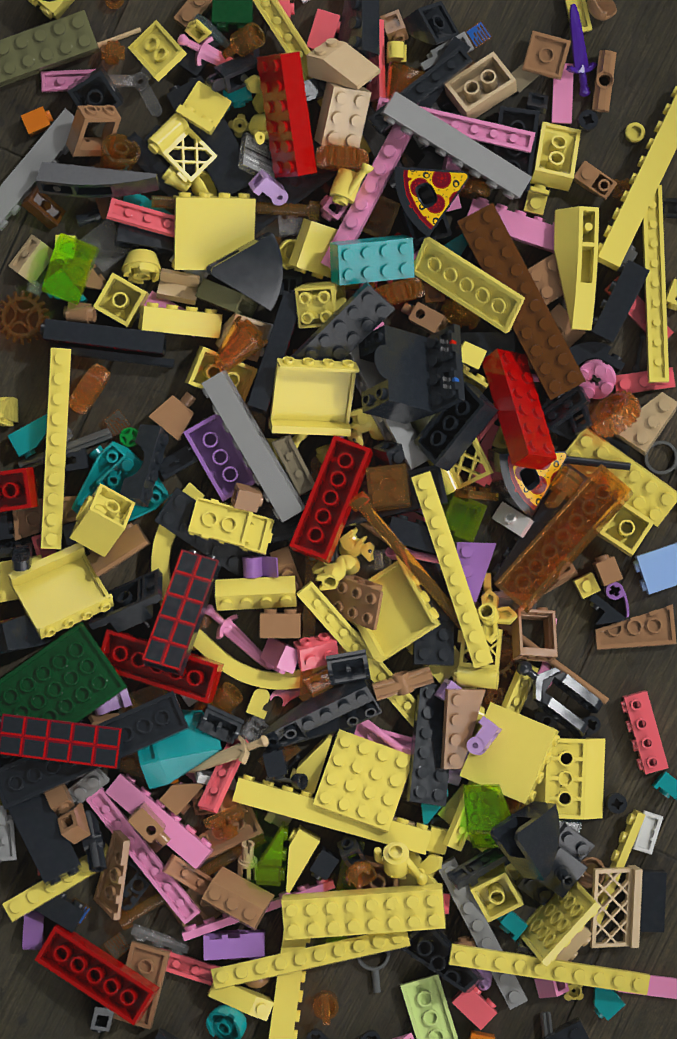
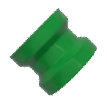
[120,427,138,447]

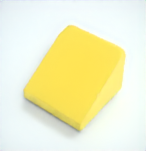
[184,19,212,44]

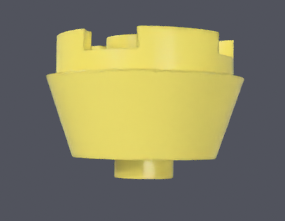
[122,249,161,284]

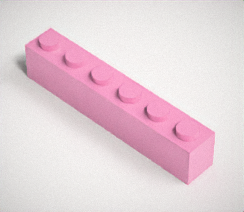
[467,197,554,253]
[105,773,214,869]

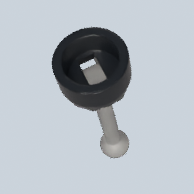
[266,773,308,790]

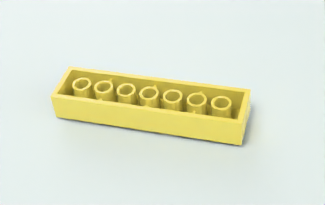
[281,883,446,940]

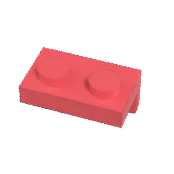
[293,633,338,671]

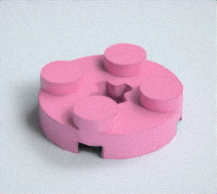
[580,359,616,399]

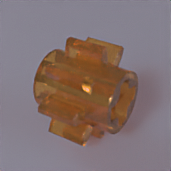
[101,40,125,65]

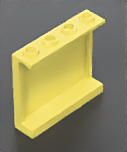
[172,192,256,270]
[269,357,359,436]
[8,543,114,639]
[356,555,441,663]
[459,702,560,805]

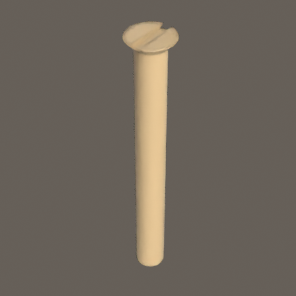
[97,27,141,49]

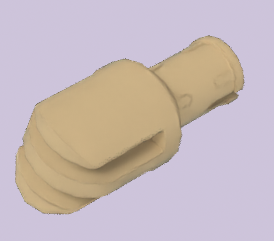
[237,840,257,881]

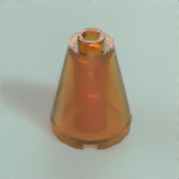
[386,61,426,99]
[100,133,141,171]
[214,316,268,371]

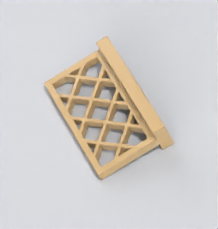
[590,865,643,948]

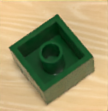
[212,0,254,34]

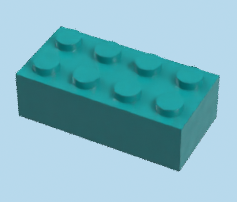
[329,235,415,286]

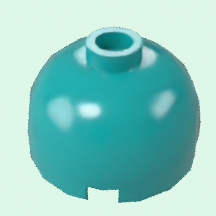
[206,1004,247,1039]

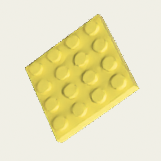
[312,729,411,832]
[520,881,601,967]

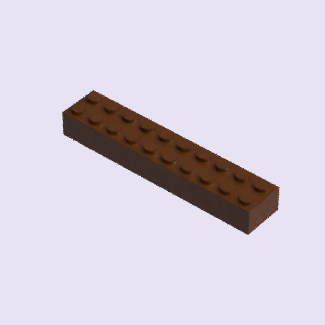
[456,203,586,400]

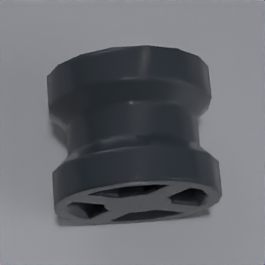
[577,110,598,132]
[606,793,627,814]

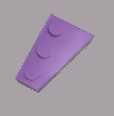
[455,542,496,604]
[203,929,265,960]

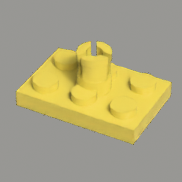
[128,20,187,82]

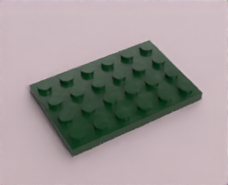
[0,622,128,723]

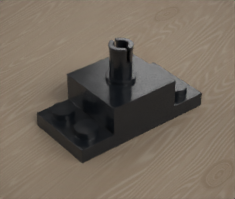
[89,568,163,633]
[514,823,595,906]

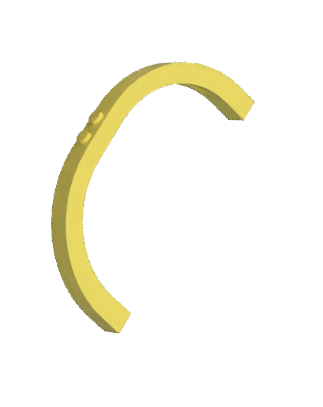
[151,483,364,690]

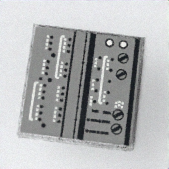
[238,132,275,179]

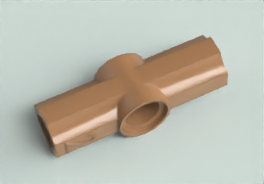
[592,50,617,113]
[372,665,434,701]

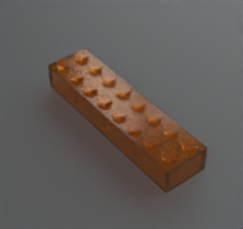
[494,464,633,613]

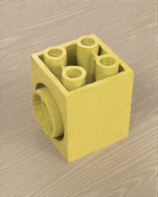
[70,483,135,557]

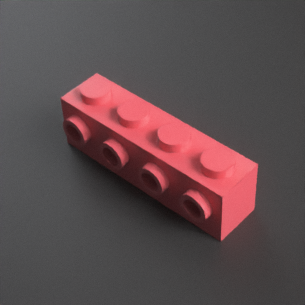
[620,690,669,774]

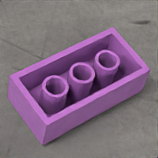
[183,414,256,502]

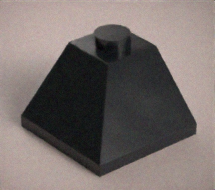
[403,1,460,45]

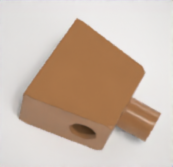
[401,302,449,335]
[149,392,196,441]
[128,802,171,847]

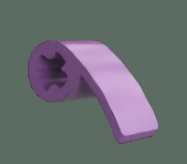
[242,556,278,578]
[604,582,629,618]
[22,911,44,950]

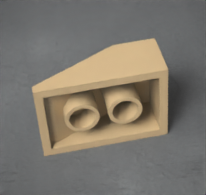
[306,38,381,90]

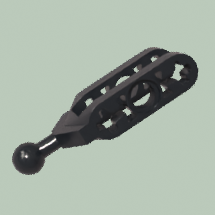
[516,660,603,737]

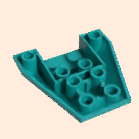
[71,441,170,522]
[138,710,222,789]

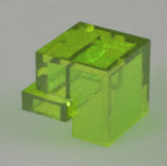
[445,496,487,543]

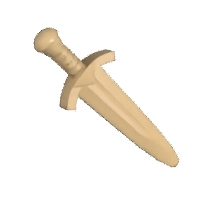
[188,735,269,773]

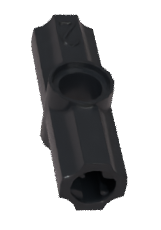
[82,810,107,873]

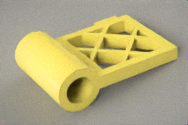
[148,113,217,184]
[427,437,494,495]
[453,629,503,689]

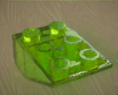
[41,233,100,305]
[463,784,511,848]
[256,821,289,886]

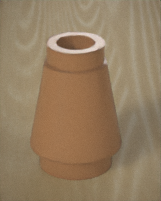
[66,305,97,324]

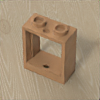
[66,105,121,157]
[511,606,558,662]

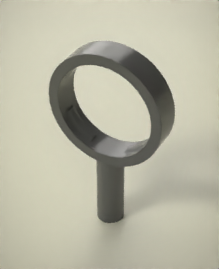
[644,441,677,474]
[357,951,390,993]

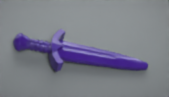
[566,4,597,97]

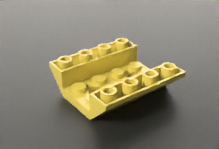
[523,738,605,819]

